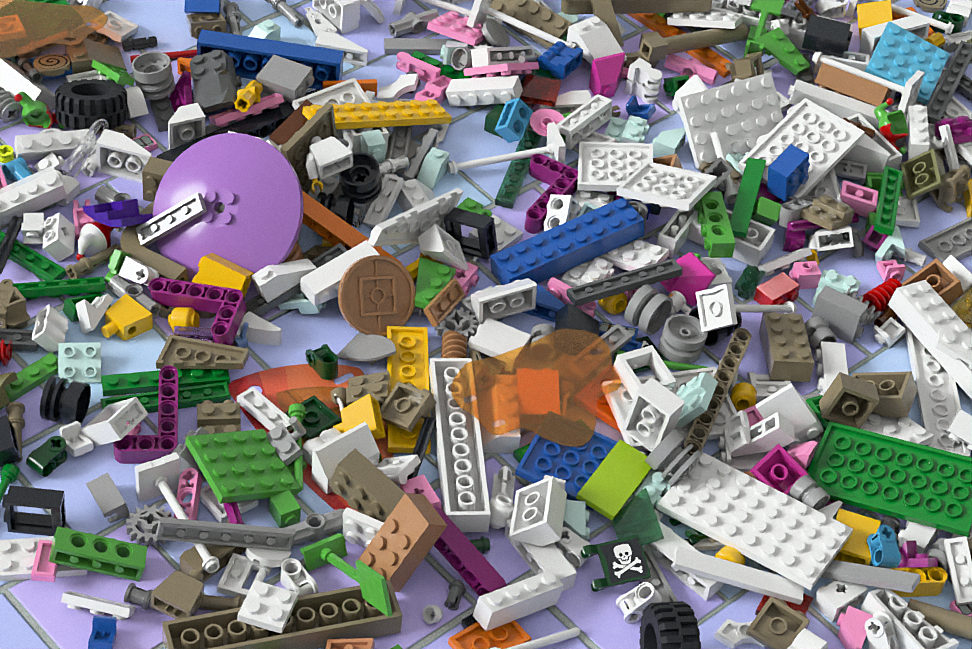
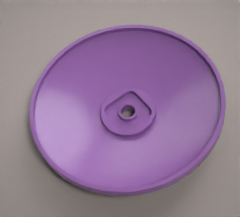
[153,133,304,286]

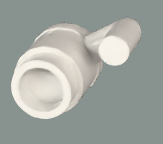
[668,291,692,318]

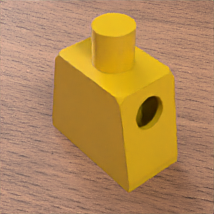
[101,294,153,341]
[333,394,386,440]

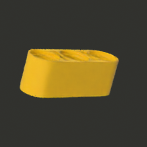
[891,567,948,597]

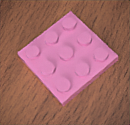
[427,11,485,46]
[464,62,539,78]

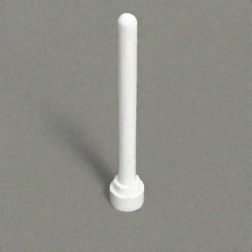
[711,132,738,204]
[489,627,581,649]

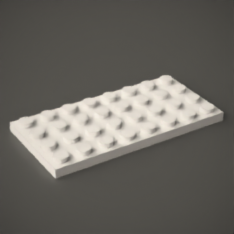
[657,452,853,590]

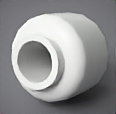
[489,495,514,529]

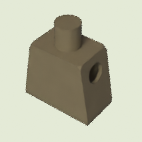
[151,569,204,619]

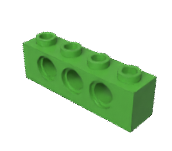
[694,191,736,258]
[49,527,147,582]

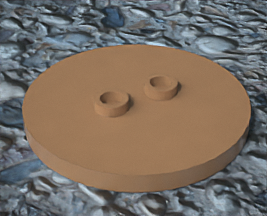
[338,255,416,336]

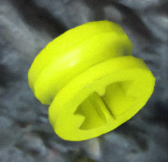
[0,145,14,163]

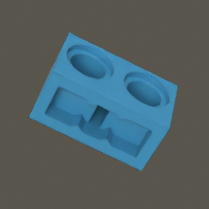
[495,98,533,143]

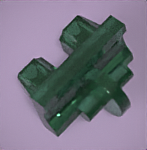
[734,264,766,300]

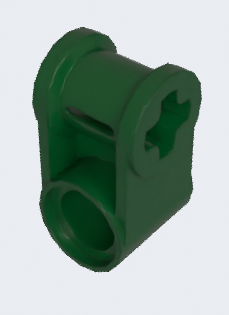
[930,11,964,34]
[305,344,338,380]
[26,436,68,477]

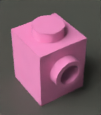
[789,261,821,289]

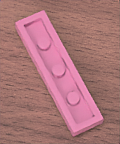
[209,93,284,127]

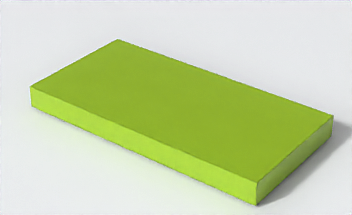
[576,439,652,521]

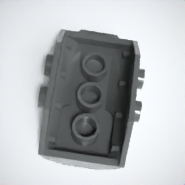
[190,50,243,114]

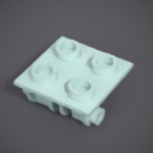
[58,342,101,383]

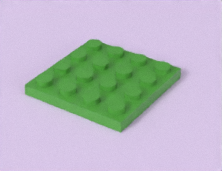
[185,429,300,504]

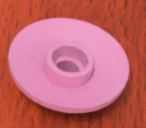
[530,109,564,137]

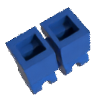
[537,41,583,80]

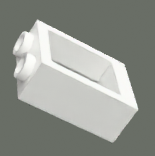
[613,345,677,399]
[80,397,148,447]

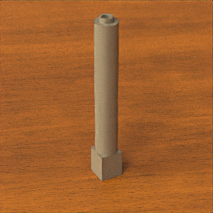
[639,23,749,62]
[907,598,972,640]

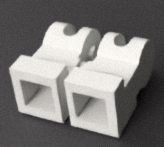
[624,58,663,104]

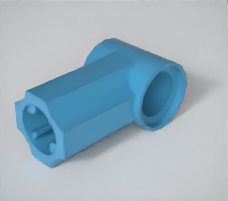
[2,157,33,182]

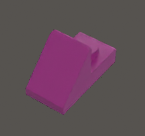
[897,540,938,568]

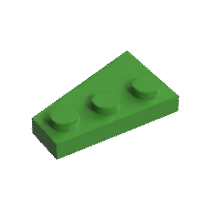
[753,27,811,75]
[91,59,135,87]
[415,257,456,309]

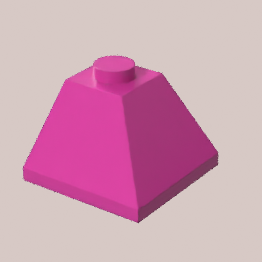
[588,52,625,98]
[659,252,716,307]
[750,444,809,495]

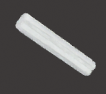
[939,124,960,171]

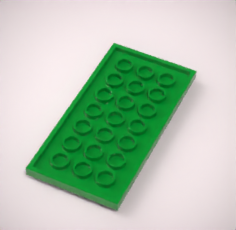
[807,421,972,537]

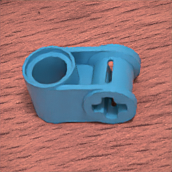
[867,524,901,568]

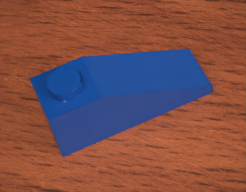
[523,285,565,323]

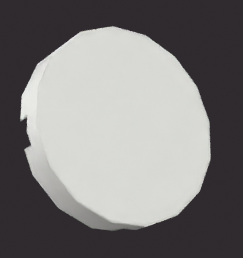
[245,547,291,567]

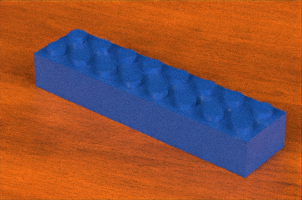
[197,29,344,90]
[490,197,644,285]

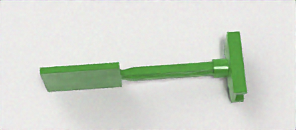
[743,0,785,67]
[300,533,393,617]

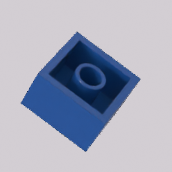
[767,144,810,202]

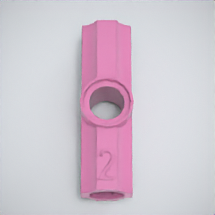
[664,54,718,85]

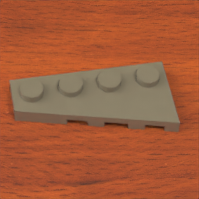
[156,334,250,369]

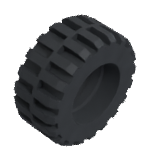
[55,79,128,131]
[639,601,701,649]

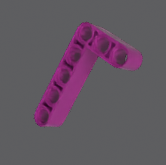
[524,154,578,234]
[148,278,247,346]
[113,365,178,464]
[433,506,507,597]

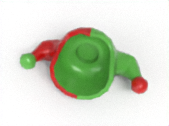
[14,91,66,129]
[874,98,909,155]

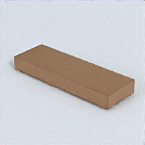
[423,279,465,327]

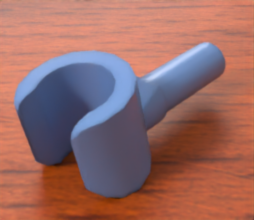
[234,322,249,348]

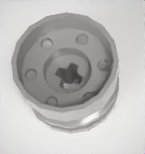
[132,51,175,100]
[645,428,702,486]

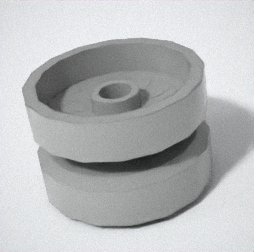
[624,284,673,336]
[658,314,708,364]

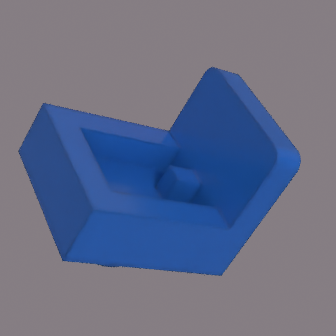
[626,96,656,120]
[88,616,117,649]

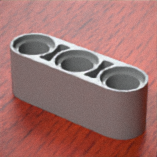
[778,195,816,228]

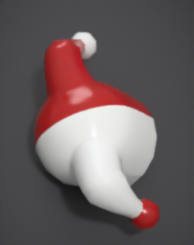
[76,221,124,261]

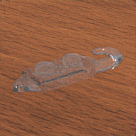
[61,119,108,178]

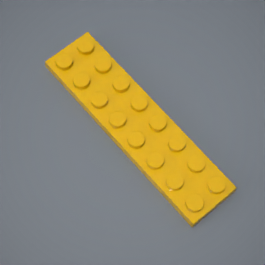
[302,99,452,130]
[387,326,431,454]

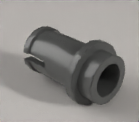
[444,580,466,610]

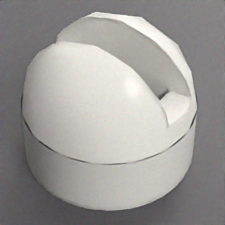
[423,605,443,624]

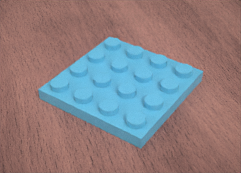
[864,21,950,105]

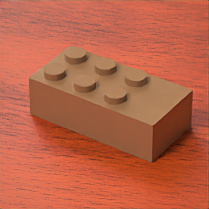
[815,62,892,107]
[358,493,448,592]

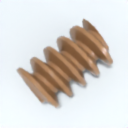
[441,330,468,358]

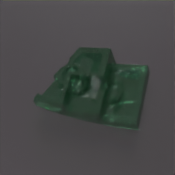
[611,488,664,546]

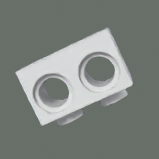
[544,195,579,232]

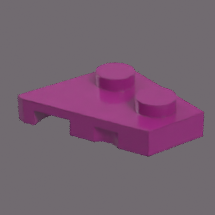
[169,71,193,112]

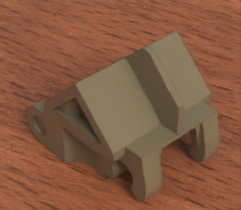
[725,52,764,84]
[929,165,970,213]
[0,279,31,329]

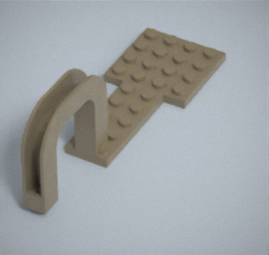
[120,103,337,282]

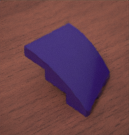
[83,199,153,227]

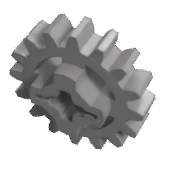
[434,307,479,340]
[126,504,174,548]

